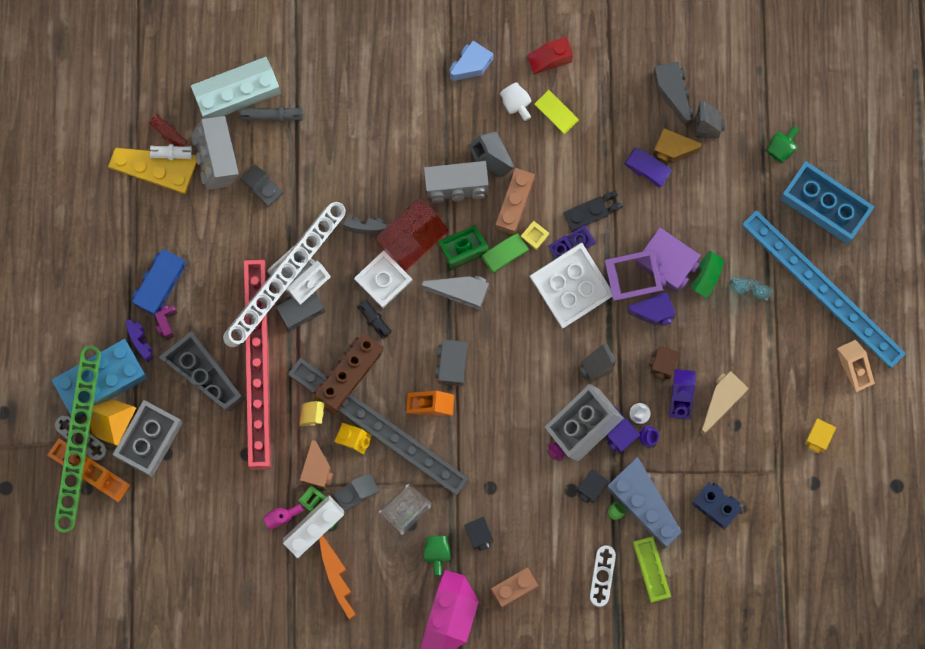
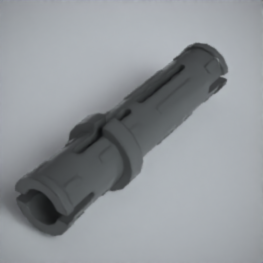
[241,106,303,122]

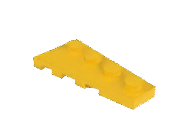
[108,148,197,195]

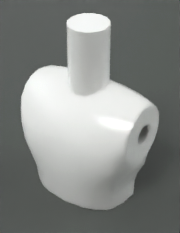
[500,83,531,121]

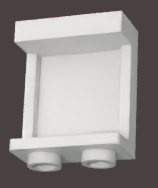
[267,245,331,305]

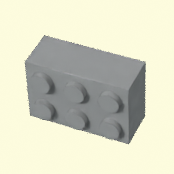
[191,116,239,190]
[424,161,489,203]
[545,384,624,461]
[113,400,183,478]

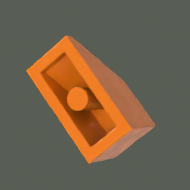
[406,390,454,417]

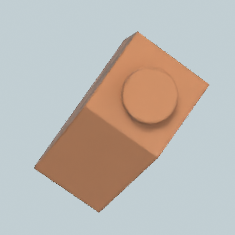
[300,440,333,489]

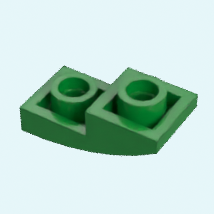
[690,250,724,298]

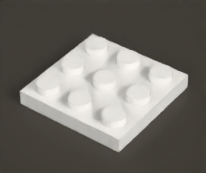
[529,243,612,328]

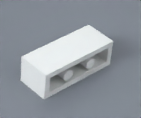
[283,495,344,558]

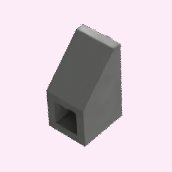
[468,132,515,177]

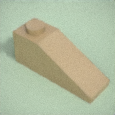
[700,371,749,436]

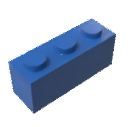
[132,249,187,317]

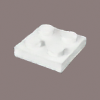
[354,251,413,309]

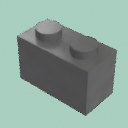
[276,292,325,332]
[435,339,468,386]

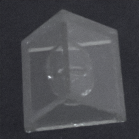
[379,483,431,536]

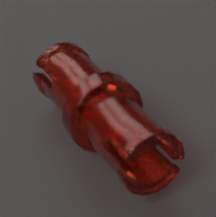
[149,114,188,147]

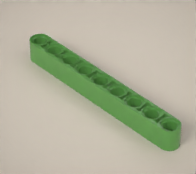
[55,346,101,533]

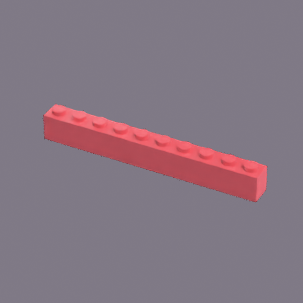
[244,260,271,470]

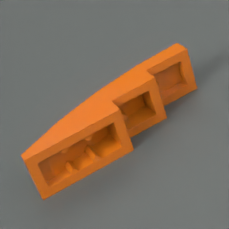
[47,438,130,503]
[319,535,357,620]

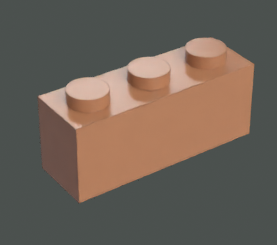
[495,168,535,236]

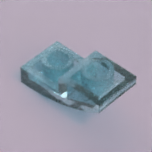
[729,276,774,301]

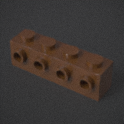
[313,333,384,416]

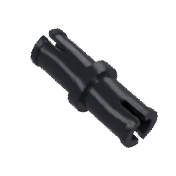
[357,299,392,339]

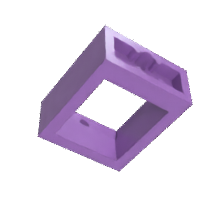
[605,249,666,301]

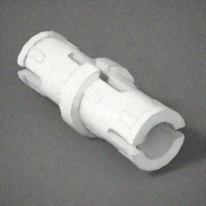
[150,144,192,161]

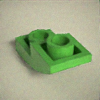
[481,233,529,274]

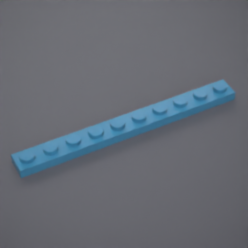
[741,210,906,369]

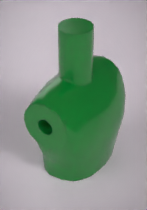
[765,126,799,163]
[424,536,451,576]

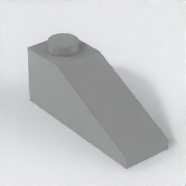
[422,276,489,310]

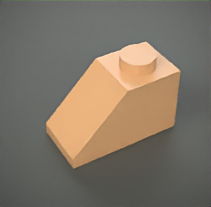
[837,340,875,392]

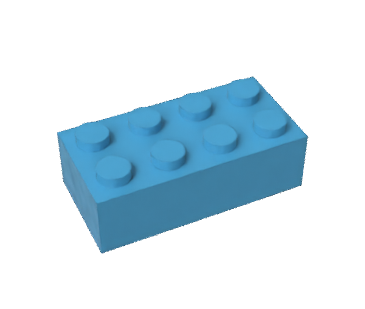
[780,161,875,245]
[52,339,148,419]

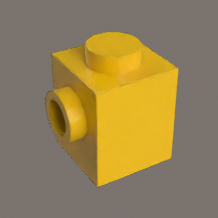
[804,418,837,453]

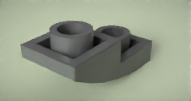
[343,217,388,235]

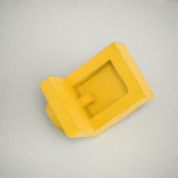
[334,423,372,454]

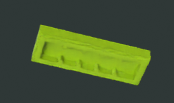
[633,536,671,603]

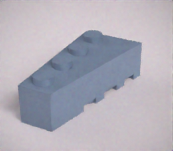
[606,457,682,549]

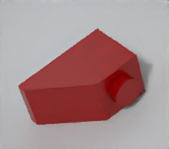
[527,37,573,74]

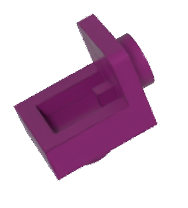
[155,305,177,340]

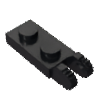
[563,191,623,232]

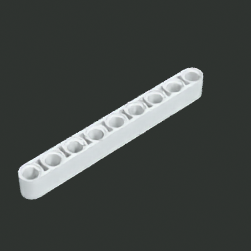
[223,202,345,347]

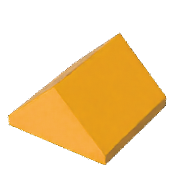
[90,399,136,446]

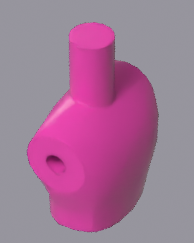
[264,504,304,530]

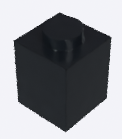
[576,469,609,504]
[464,517,494,551]

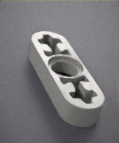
[55,416,107,461]

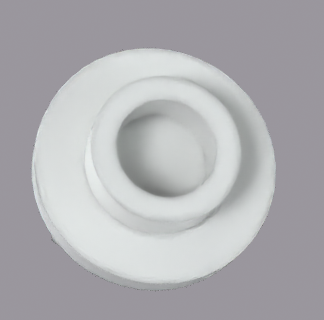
[629,403,651,424]

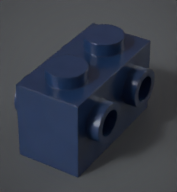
[692,482,742,530]

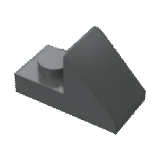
[240,165,284,207]
[333,473,380,512]

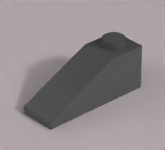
[695,101,725,138]
[579,343,616,383]

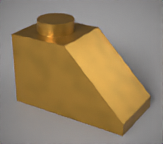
[653,128,702,163]

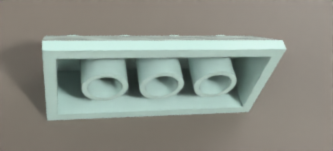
[191,57,281,119]

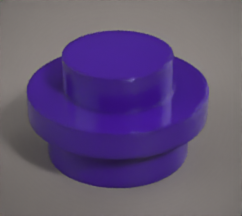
[640,426,659,447]

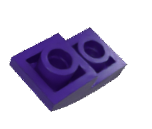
[624,148,672,187]
[548,225,596,259]
[126,319,154,362]

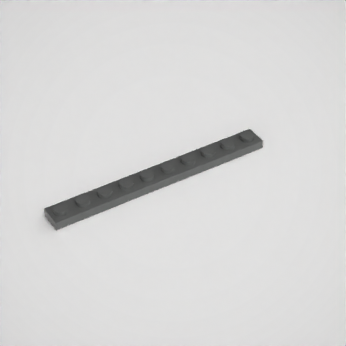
[288,358,469,496]

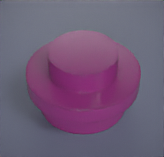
[547,442,566,461]

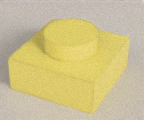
[521,221,550,251]

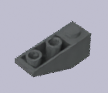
[653,62,693,126]

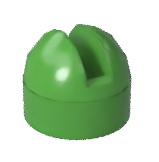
[608,501,627,520]

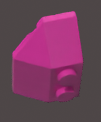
[420,570,479,649]

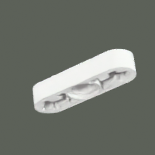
[590,546,616,607]

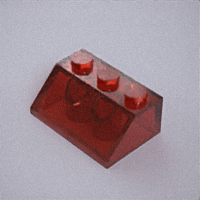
[375,197,449,272]

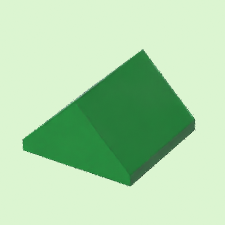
[438,225,488,270]

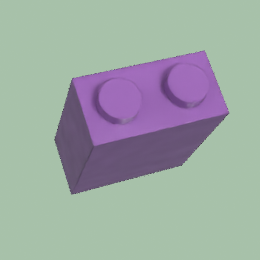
[635,228,701,292]

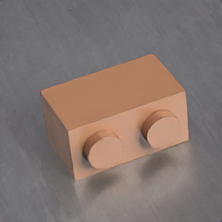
[491,567,539,609]

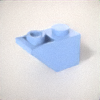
[449,41,493,81]

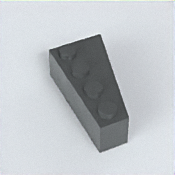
[159,331,246,411]

